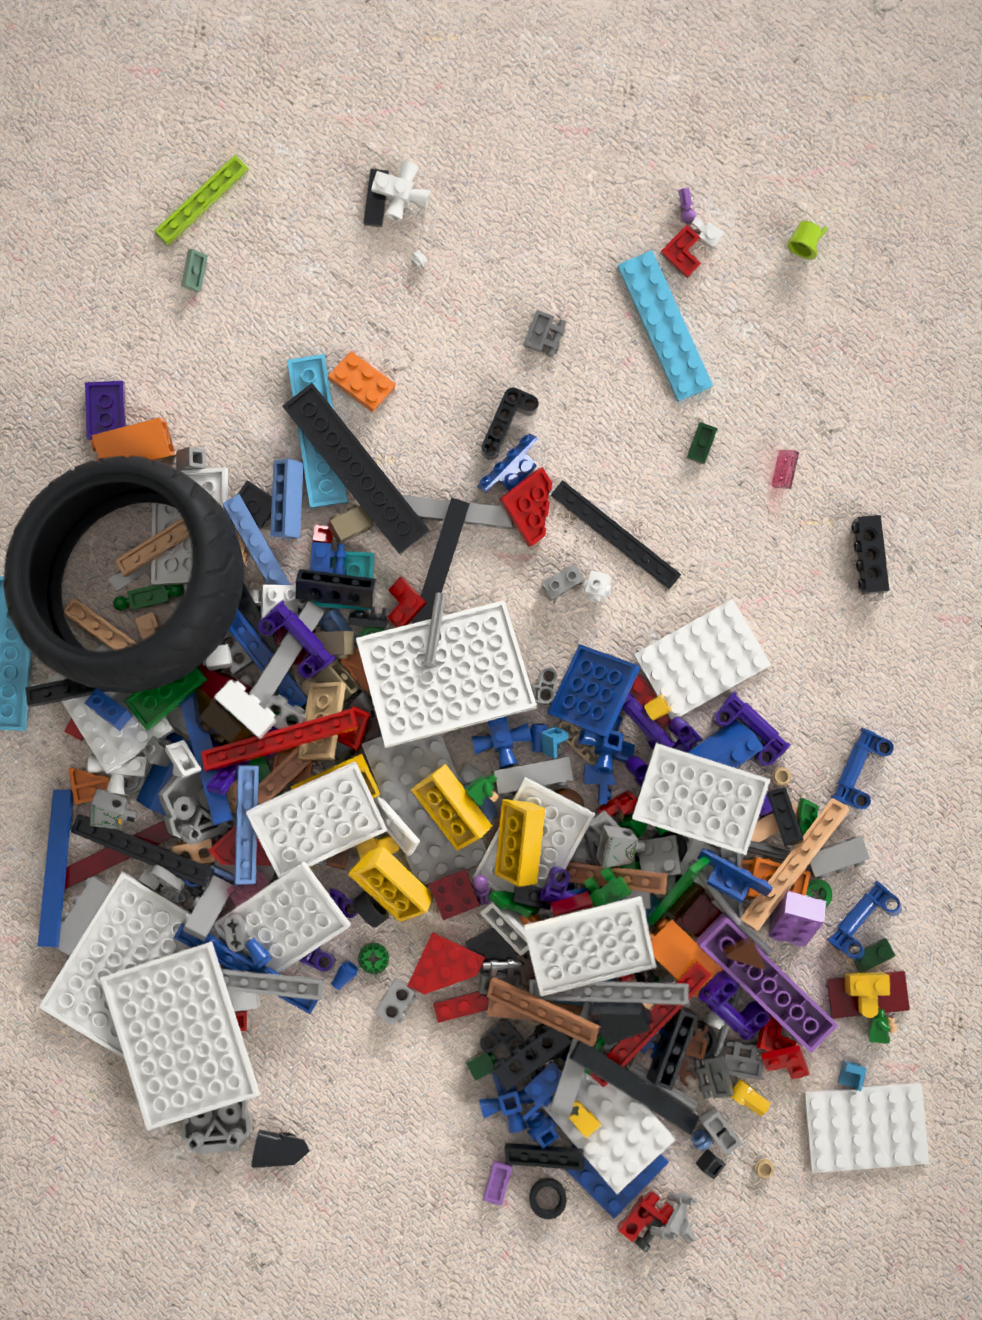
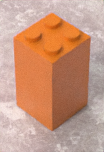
[91,418,176,461]
[649,916,723,998]

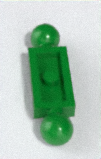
[113,584,184,611]

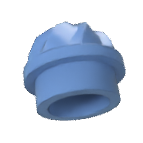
[691,1129,712,1150]

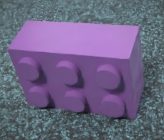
[768,891,826,947]

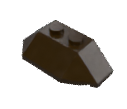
[193,688,256,746]

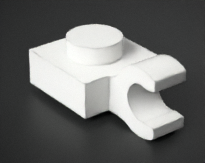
[690,217,724,249]

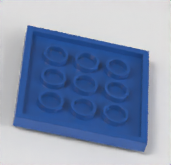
[547,644,641,738]
[565,1144,669,1219]

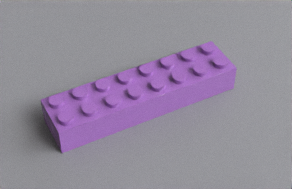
[695,913,838,1053]

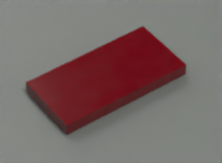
[827,970,910,1019]

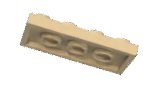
[298,682,346,760]

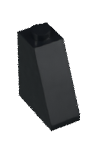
[588,1002,652,1045]

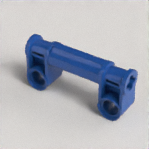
[831,728,894,809]
[826,881,902,961]

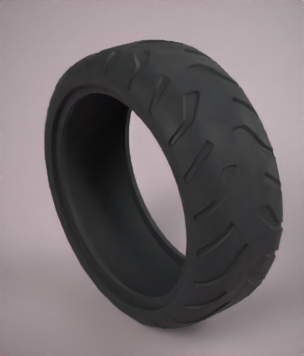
[4,455,244,693]

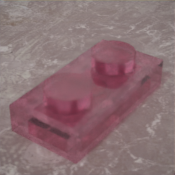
[771,450,799,489]
[227,870,270,907]

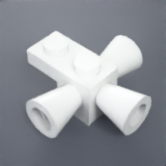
[371,161,431,222]
[88,754,148,796]

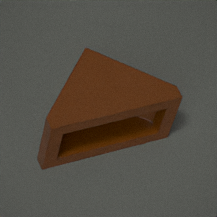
[722,937,765,970]

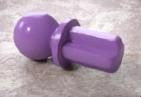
[678,187,696,223]
[473,875,490,905]

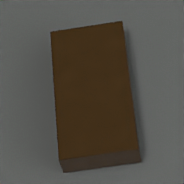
[668,882,705,919]

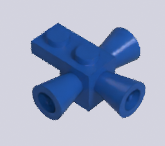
[578,715,635,774]
[471,716,532,769]
[479,1073,535,1133]

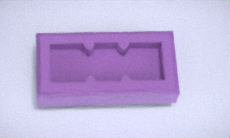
[483,1160,513,1206]

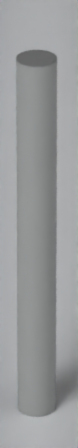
[688,859,743,927]
[711,898,772,955]
[711,987,743,1057]

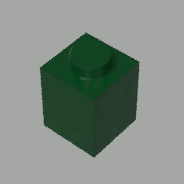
[466,1050,497,1081]

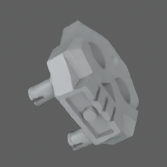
[158,772,236,845]
[181,1099,253,1154]

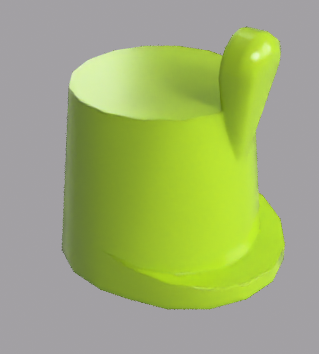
[787,221,828,260]

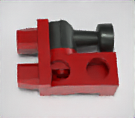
[617,1190,674,1253]

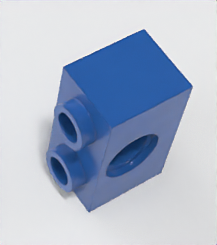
[84,688,132,731]

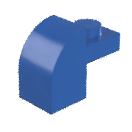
[583,764,616,804]

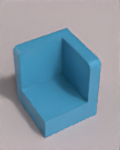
[541,726,568,759]
[838,1060,867,1091]

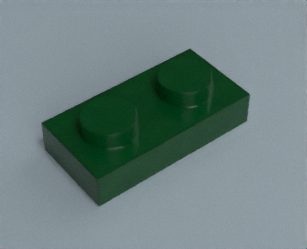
[687,422,718,465]
[852,938,895,973]

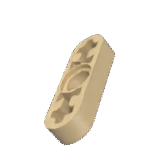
[558,721,600,765]

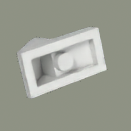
[165,740,201,777]

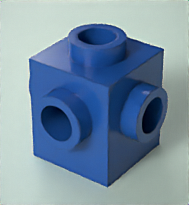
[526,1112,559,1149]

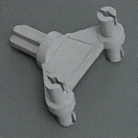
[650,1192,696,1244]

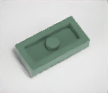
[181,249,208,292]

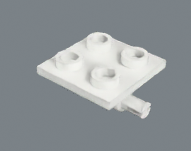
[251,585,298,624]

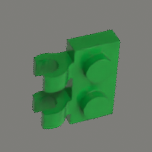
[584,867,632,908]

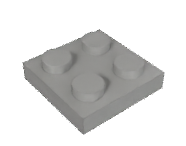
[639,835,682,877]

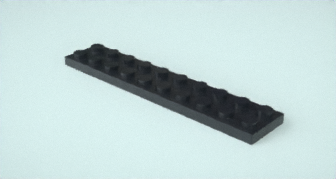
[282,383,430,555]

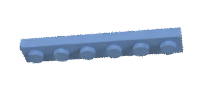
[221,494,290,585]
[234,765,259,884]

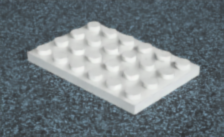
[151,467,228,586]
[633,599,771,720]
[48,644,174,774]
[632,743,770,855]
[246,761,388,878]
[472,777,595,914]
[213,862,351,973]
[523,896,656,996]
[542,1072,676,1194]
[804,1083,929,1173]

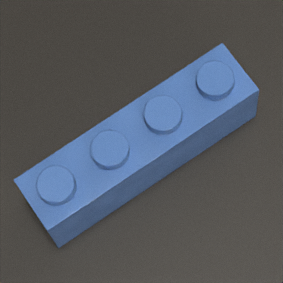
[270,459,303,539]

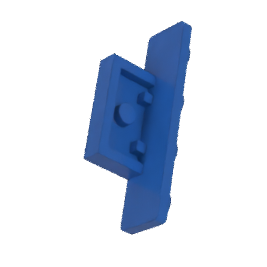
[477,434,538,493]
[697,848,773,903]
[523,1061,562,1122]

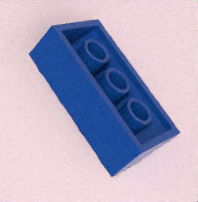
[687,719,764,768]
[136,732,195,816]

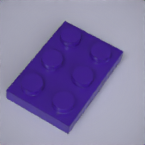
[85,381,126,440]

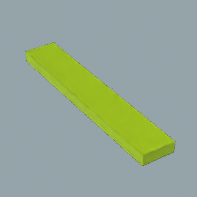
[154,155,249,246]

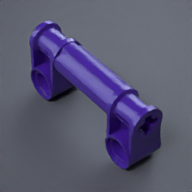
[258,600,335,678]
[713,691,791,767]
[620,692,675,750]
[626,717,703,788]
[540,866,623,908]
[298,887,359,972]
[698,971,770,1040]

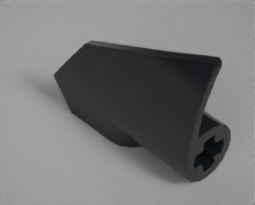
[251,1129,310,1168]

